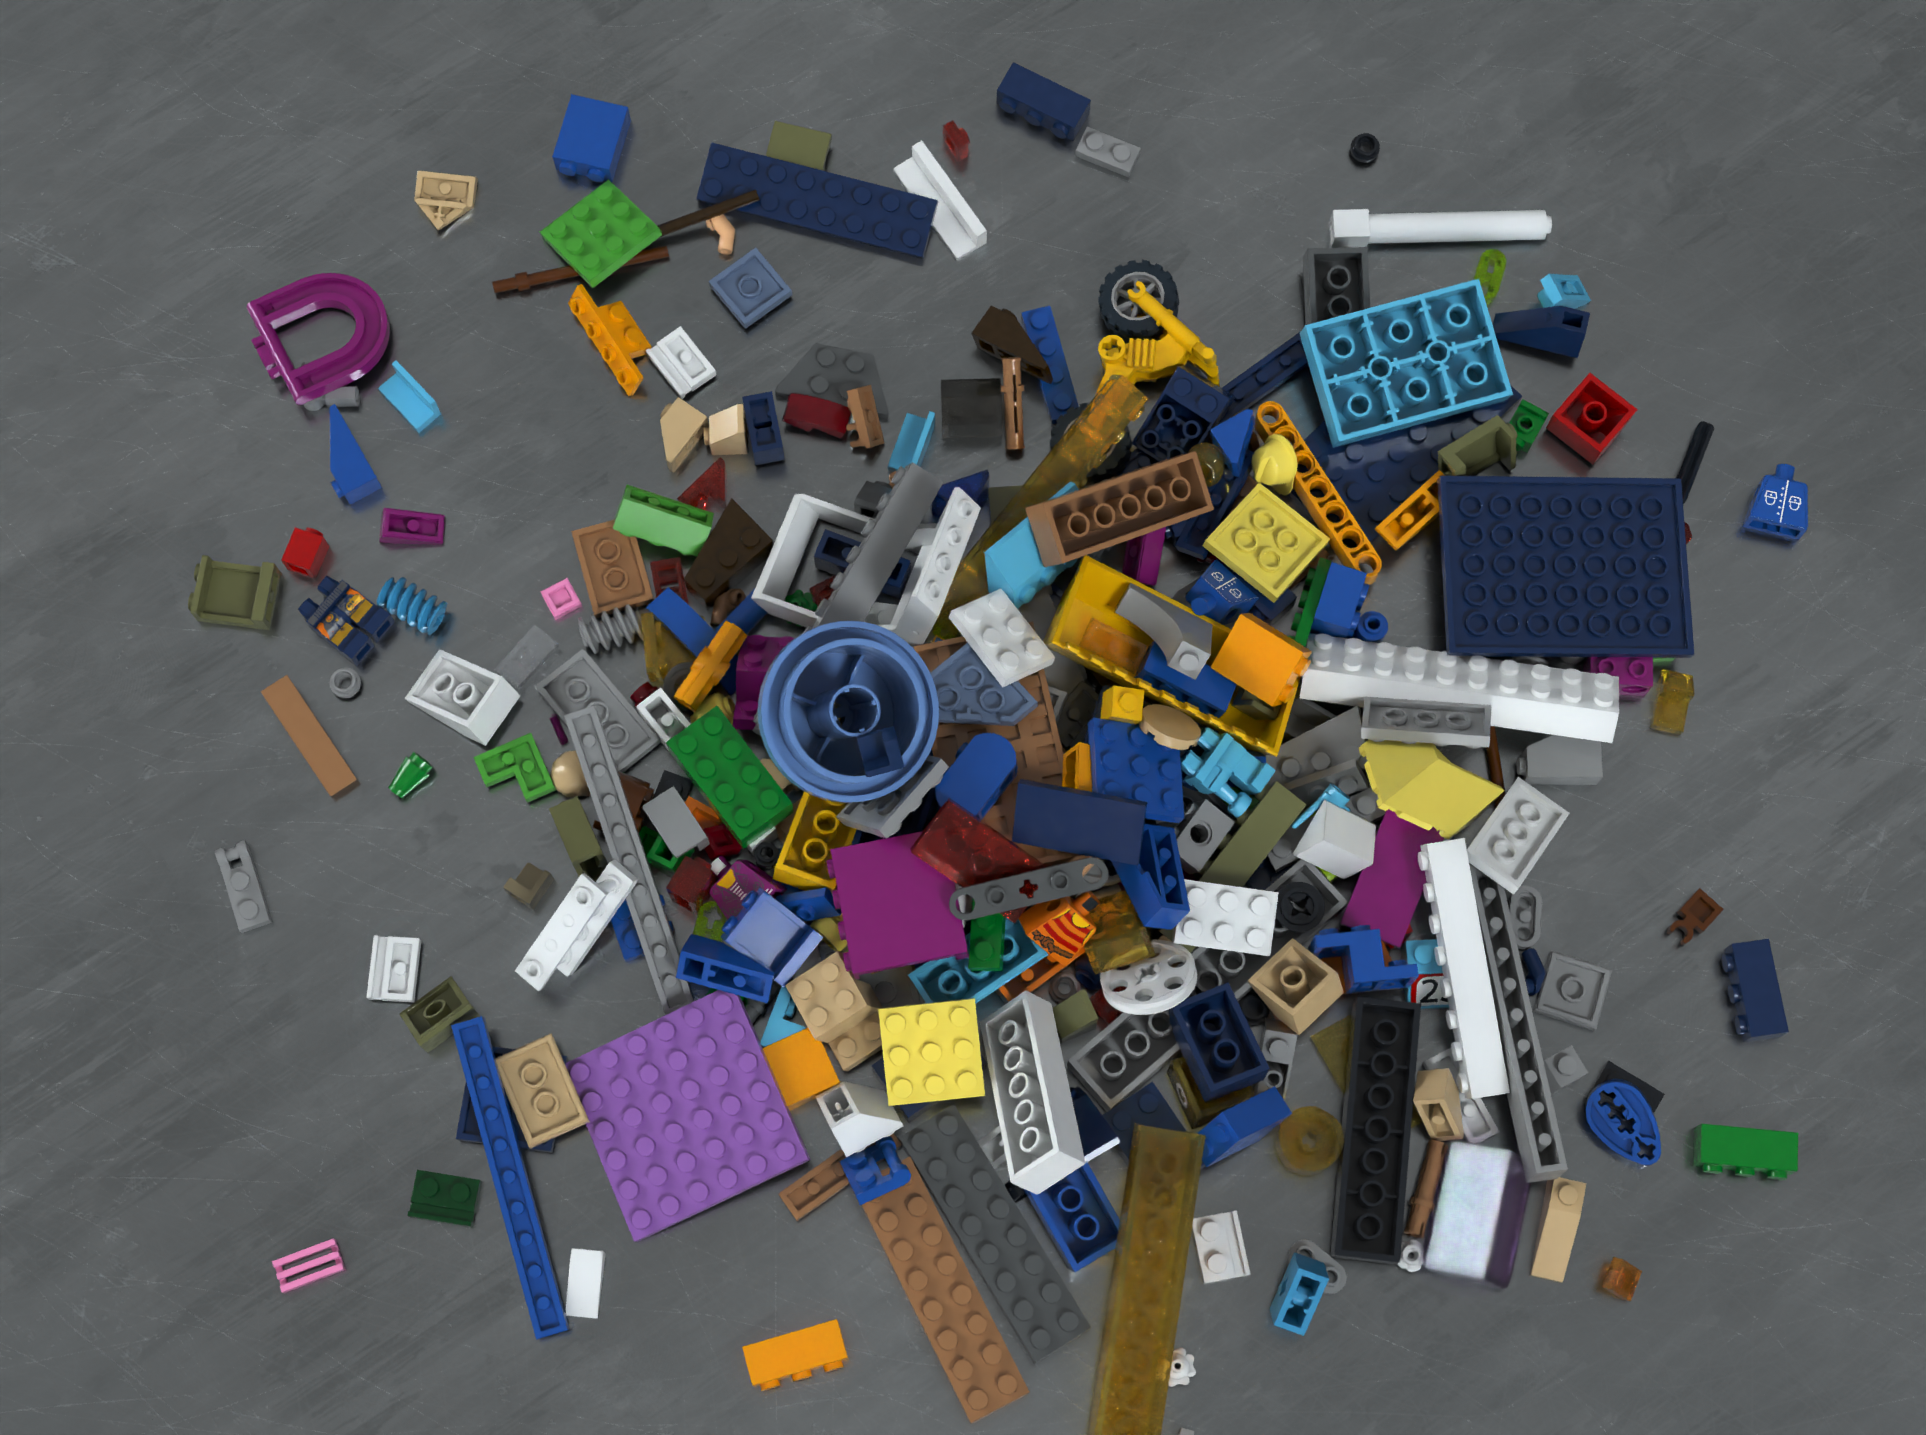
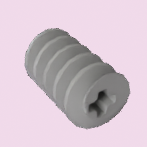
[578,604,646,654]

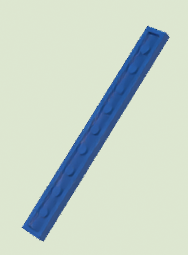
[451,1016,570,1340]

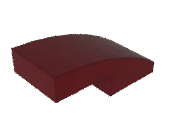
[782,393,851,439]

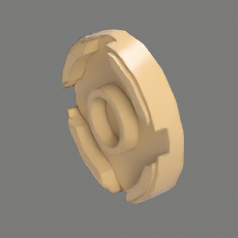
[1138,704,1201,750]

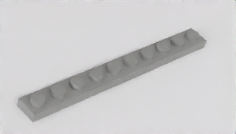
[564,705,695,1015]

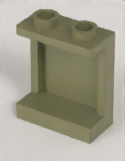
[1438,415,1517,476]
[188,555,281,630]

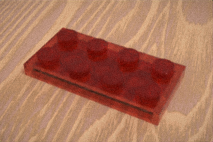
[910,798,1048,923]

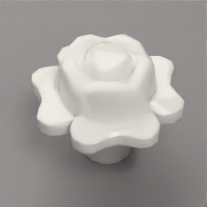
[1157,1347,1196,1387]

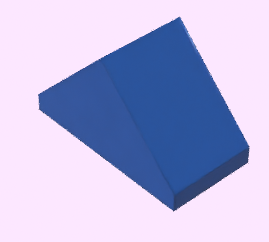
[1210,409,1255,477]

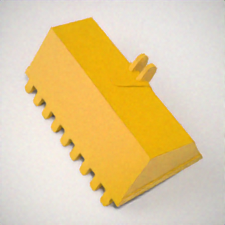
[1043,555,1301,757]

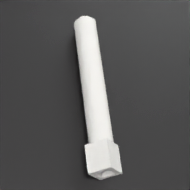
[1330,209,1552,248]

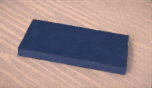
[1012,779,1147,865]

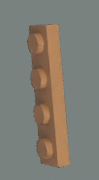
[778,1133,902,1221]

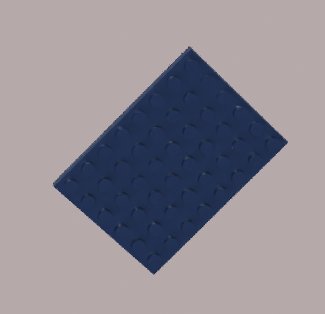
[1437,476,1695,658]

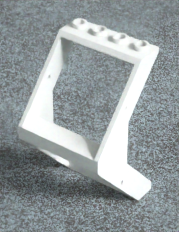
[751,487,981,647]

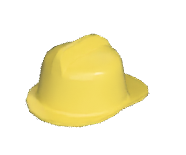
[1251,434,1298,495]

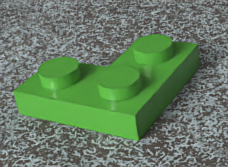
[474,733,556,803]

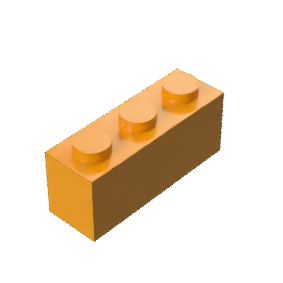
[742,1319,849,1391]

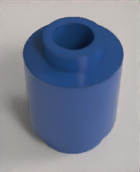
[1353,611,1388,643]

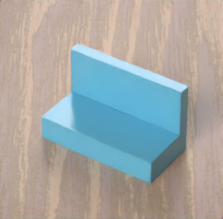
[378,360,441,433]
[888,411,935,472]

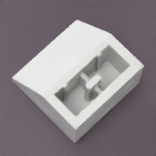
[815,1081,904,1157]

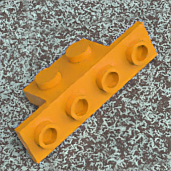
[568,284,652,396]

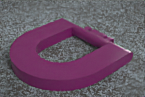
[246,273,390,405]

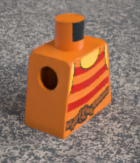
[1018,891,1100,967]

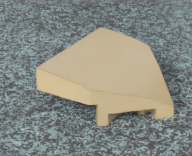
[414,171,478,231]

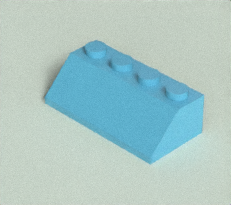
[985,481,1078,609]
[908,909,1048,1004]

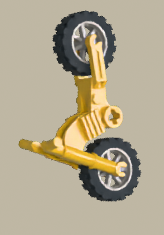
[1050,260,1220,485]

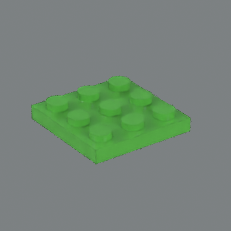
[540,179,662,288]

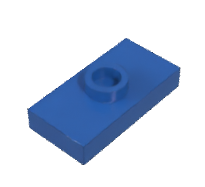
[775,887,842,921]

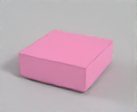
[540,578,582,620]

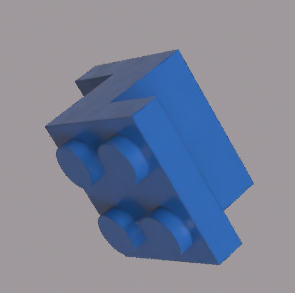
[1308,925,1419,994]

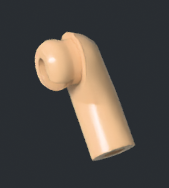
[706,214,735,255]

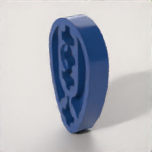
[1586,1079,1661,1165]

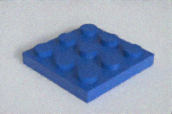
[1088,717,1185,823]

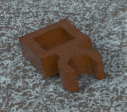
[1667,888,1724,946]

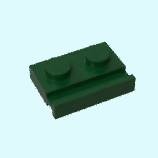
[407,1170,482,1228]

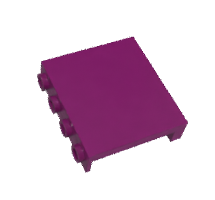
[827,827,969,980]

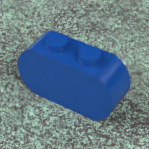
[935,733,1018,827]

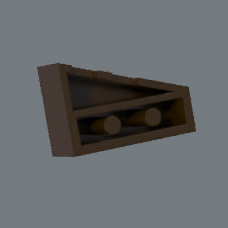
[684,498,774,611]

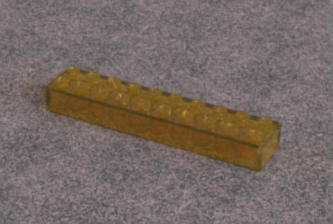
[1087,1123,1206,1435]

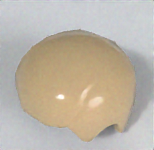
[550,751,591,798]

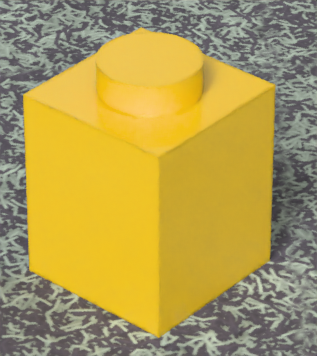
[1100,685,1144,724]

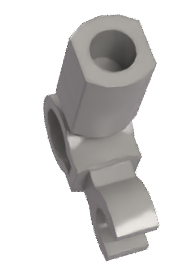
[301,362,359,411]

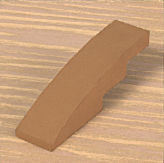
[261,675,357,796]

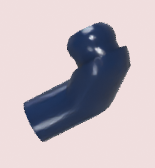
[1521,948,1546,996]

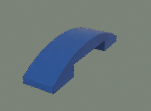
[646,587,738,696]

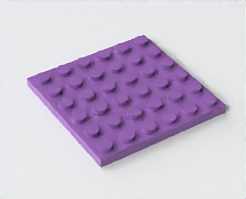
[566,990,811,1242]

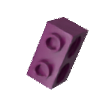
[1583,657,1653,696]

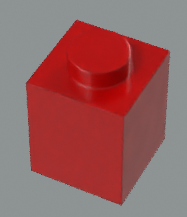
[281,527,330,579]

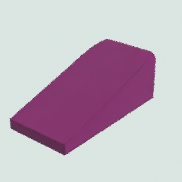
[379,508,445,545]

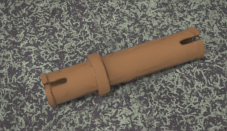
[1001,357,1025,450]
[1404,1140,1449,1239]

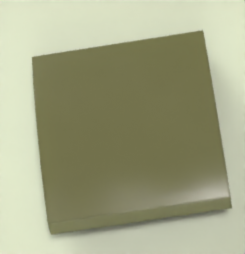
[766,121,832,171]

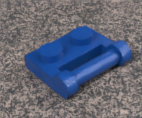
[839,1136,911,1205]

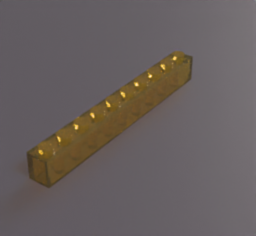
[935,375,1148,637]

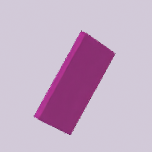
[1340,809,1444,948]

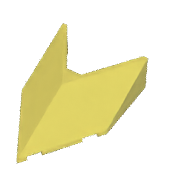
[1358,740,1505,839]

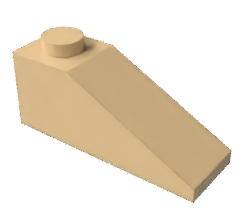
[1530,1177,1587,1283]

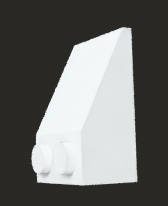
[405,649,520,746]

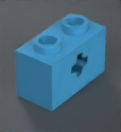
[1270,1252,1329,1336]

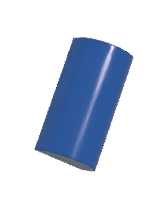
[715,588,768,634]

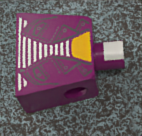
[709,856,787,920]

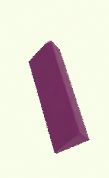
[1122,527,1166,586]

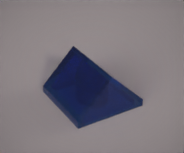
[930,469,990,523]

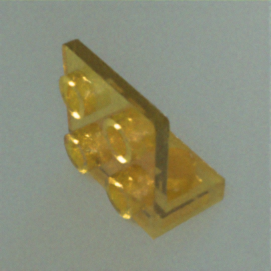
[641,612,706,683]

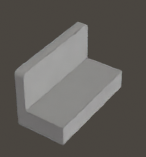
[643,786,710,858]

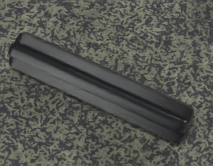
[1677,421,1714,504]

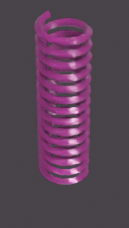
[549,714,568,745]

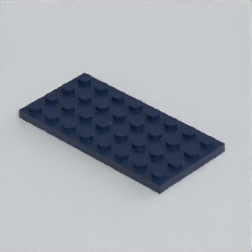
[1288,386,1522,548]

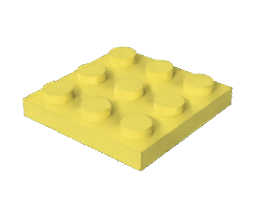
[1202,483,1330,603]
[878,998,985,1106]

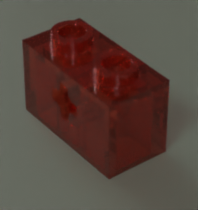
[666,856,717,916]

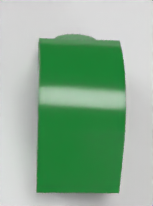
[639,826,695,879]

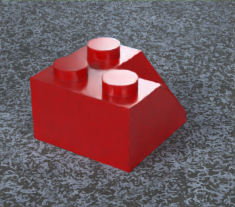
[1546,373,1638,465]

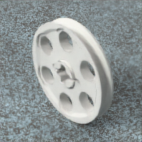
[1100,940,1198,1015]

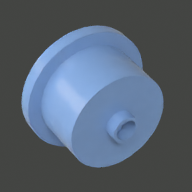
[758,621,939,803]

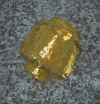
[1188,443,1225,487]

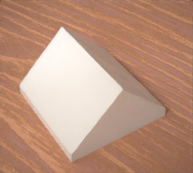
[1293,799,1376,880]

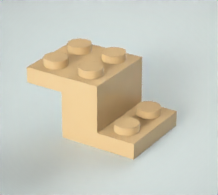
[785,951,883,1072]

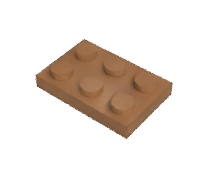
[571,519,654,618]

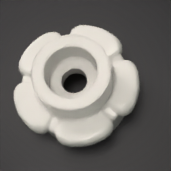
[1398,1239,1427,1272]

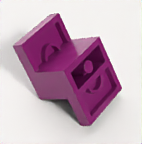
[733,635,795,730]

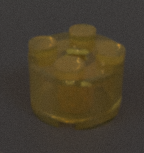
[1275,1106,1344,1176]

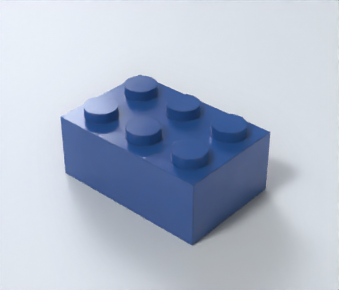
[1024,1162,1130,1272]

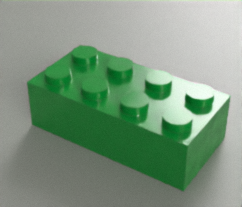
[666,706,794,849]

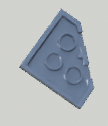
[930,642,1038,726]

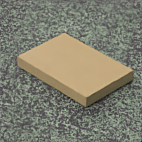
[496,1033,590,1149]

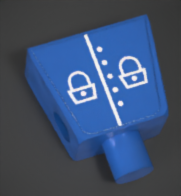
[1742,464,1808,540]
[1185,559,1259,625]

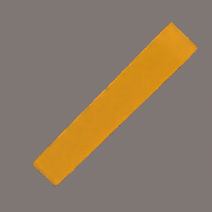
[1254,401,1382,585]

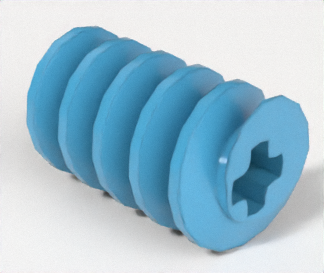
[377,577,448,635]

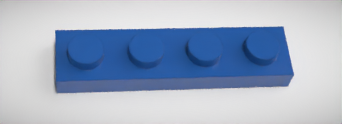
[1021,306,1079,425]

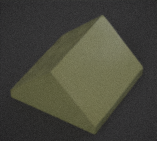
[400,976,480,1053]

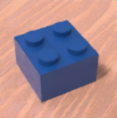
[1310,562,1369,639]

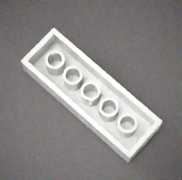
[980,990,1086,1195]

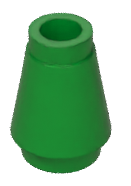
[388,752,433,799]

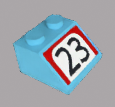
[1400,939,1449,1009]

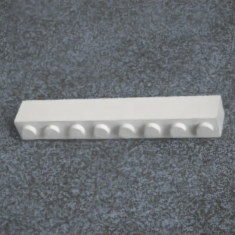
[1418,838,1510,1099]

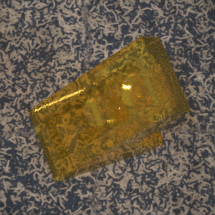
[1650,669,1695,735]

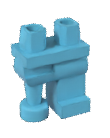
[1181,727,1276,818]

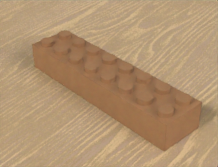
[861,1156,1030,1424]

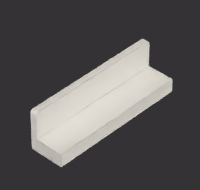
[894,140,987,260]

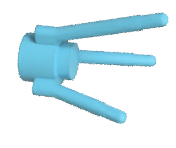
[1290,783,1350,829]

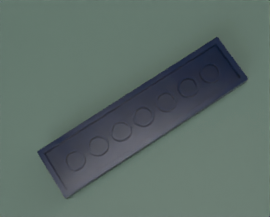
[696,142,938,259]

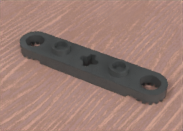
[949,857,1108,920]

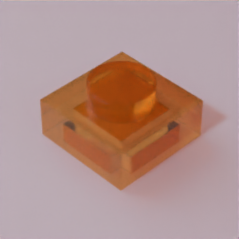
[1602,1257,1642,1301]

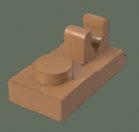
[846,385,884,449]

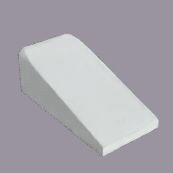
[565,1248,606,1319]

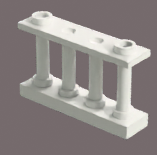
[515,860,639,991]

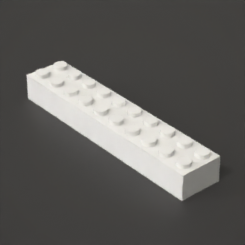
[1300,633,1619,743]

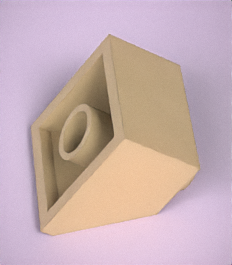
[1248,938,1344,1035]

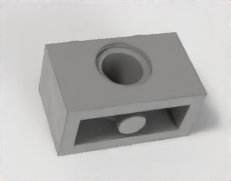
[1172,799,1235,875]

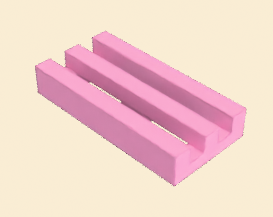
[272,1238,346,1293]

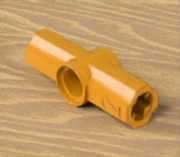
[673,620,748,712]

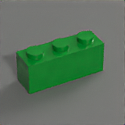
[1693,1124,1798,1180]

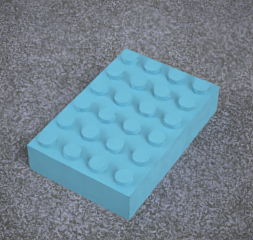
[1299,279,1513,448]

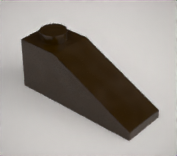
[971,306,1053,384]

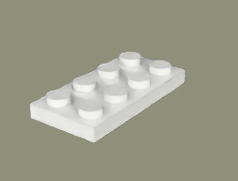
[1467,777,1570,895]

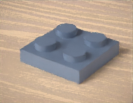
[709,248,792,329]

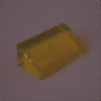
[1079,616,1149,674]

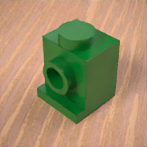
[1509,399,1549,453]

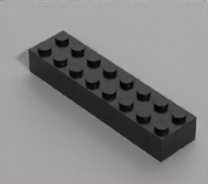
[1330,996,1421,1265]

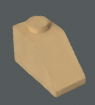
[660,397,709,473]
[704,404,748,455]
[1413,1068,1464,1141]

